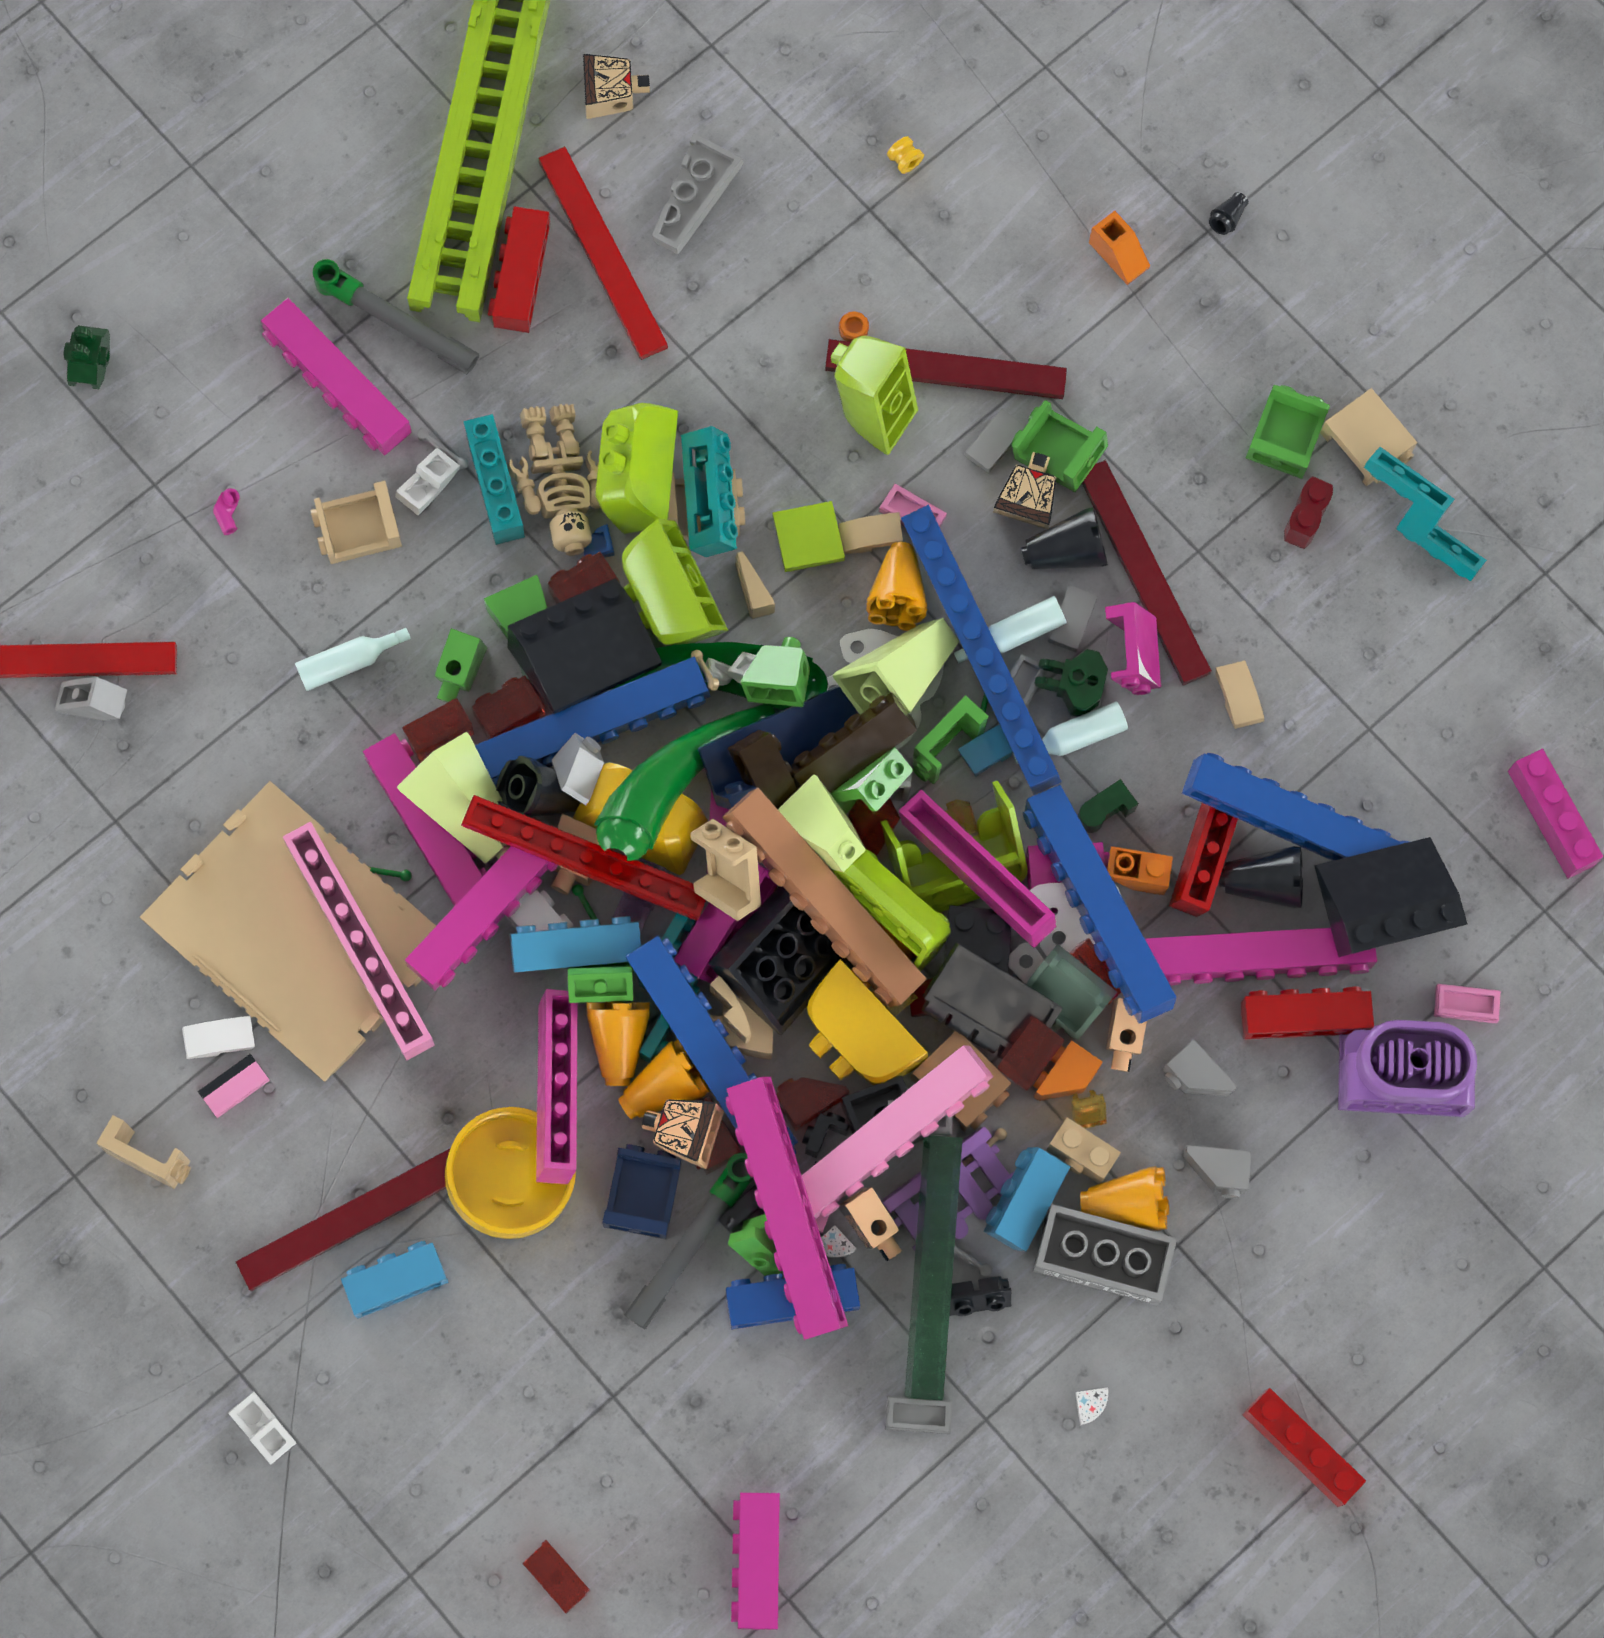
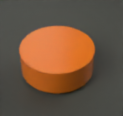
[839,311,869,342]

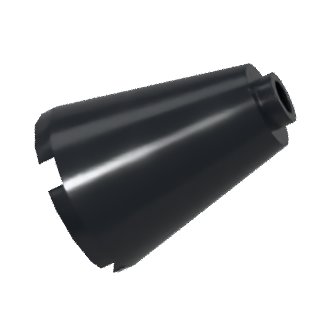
[1021,507,1108,570]
[496,756,580,817]
[1219,846,1303,908]

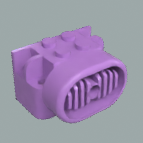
[1338,1020,1477,1117]

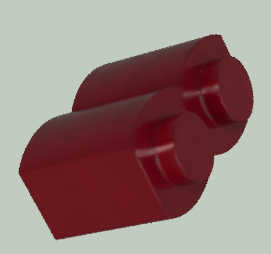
[1284,476,1333,549]

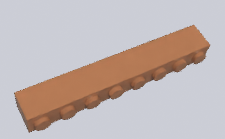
[722,788,926,1007]

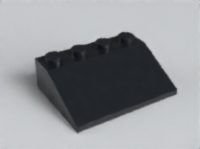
[507,578,662,714]
[1314,837,1468,957]
[708,886,848,1035]

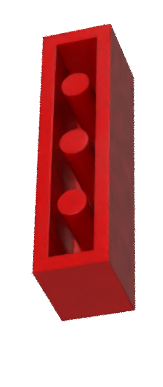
[488,206,551,333]
[1169,802,1238,917]
[1241,986,1374,1039]
[1242,1388,1366,1507]

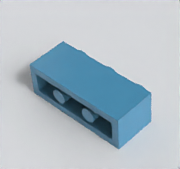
[983,1147,1071,1252]
[341,1241,449,1319]

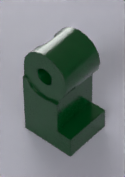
[1078,779,1139,833]

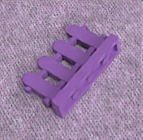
[881,1127,1015,1258]

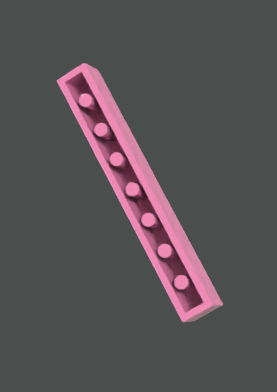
[283,822,435,1061]
[802,1045,994,1219]

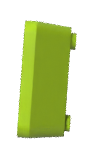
[881,780,1028,913]
[830,850,951,972]

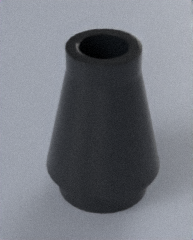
[1209,192,1249,235]

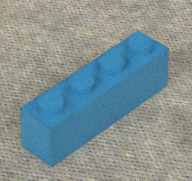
[509,916,641,972]

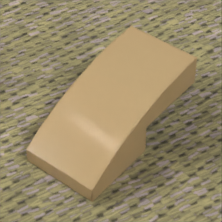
[838,512,903,554]
[1215,660,1264,729]
[710,976,751,1044]

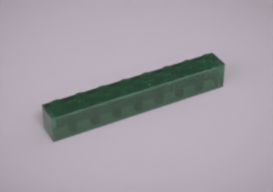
[904,1135,963,1401]

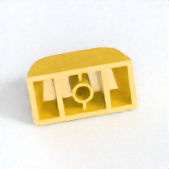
[573,762,708,875]
[807,959,928,1086]

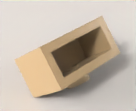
[1046,1117,1121,1184]

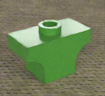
[728,1214,783,1276]

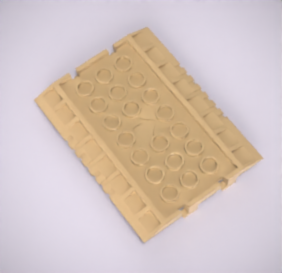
[139,781,436,1082]

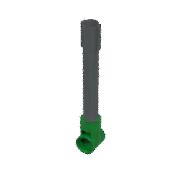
[313,259,479,375]
[624,1153,754,1330]

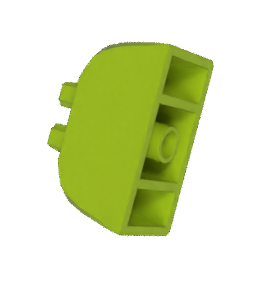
[831,335,918,455]
[595,403,678,534]
[622,518,729,645]

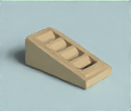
[735,551,775,619]

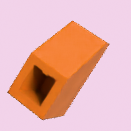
[1089,210,1150,285]
[1107,846,1173,895]
[1033,1040,1103,1101]

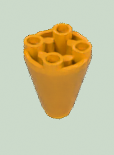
[866,542,927,631]
[587,1001,650,1086]
[618,1039,710,1120]
[1080,1166,1169,1231]

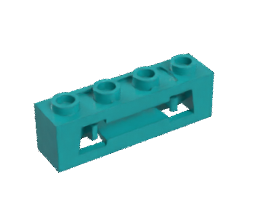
[463,414,525,545]
[681,426,738,557]

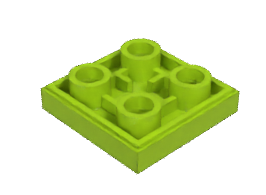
[772,501,845,572]

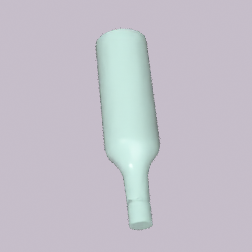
[953,596,1067,664]
[295,628,411,691]
[1012,701,1128,764]

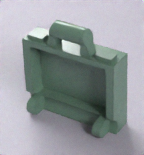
[1025,944,1117,1040]

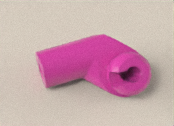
[213,488,240,535]

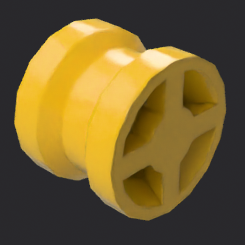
[887,136,924,174]

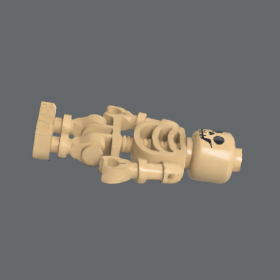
[508,404,600,556]

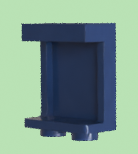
[602,1144,682,1240]

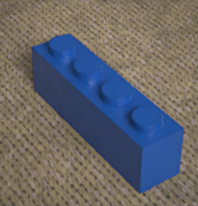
[726,1264,860,1330]

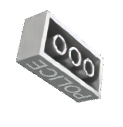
[1033,1204,1177,1305]

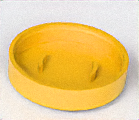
[445,1107,576,1239]

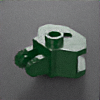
[63,325,110,390]
[1034,649,1108,717]

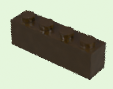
[791,692,917,793]
[728,730,799,809]

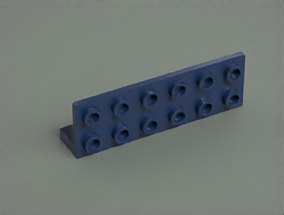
[698,686,860,809]

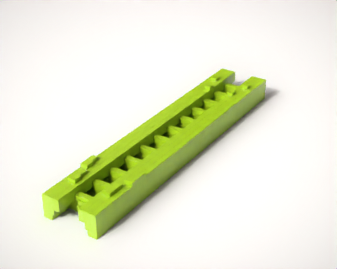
[407,0,550,323]

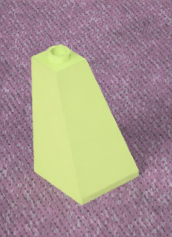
[832,618,959,715]
[397,732,510,864]
[778,774,866,872]

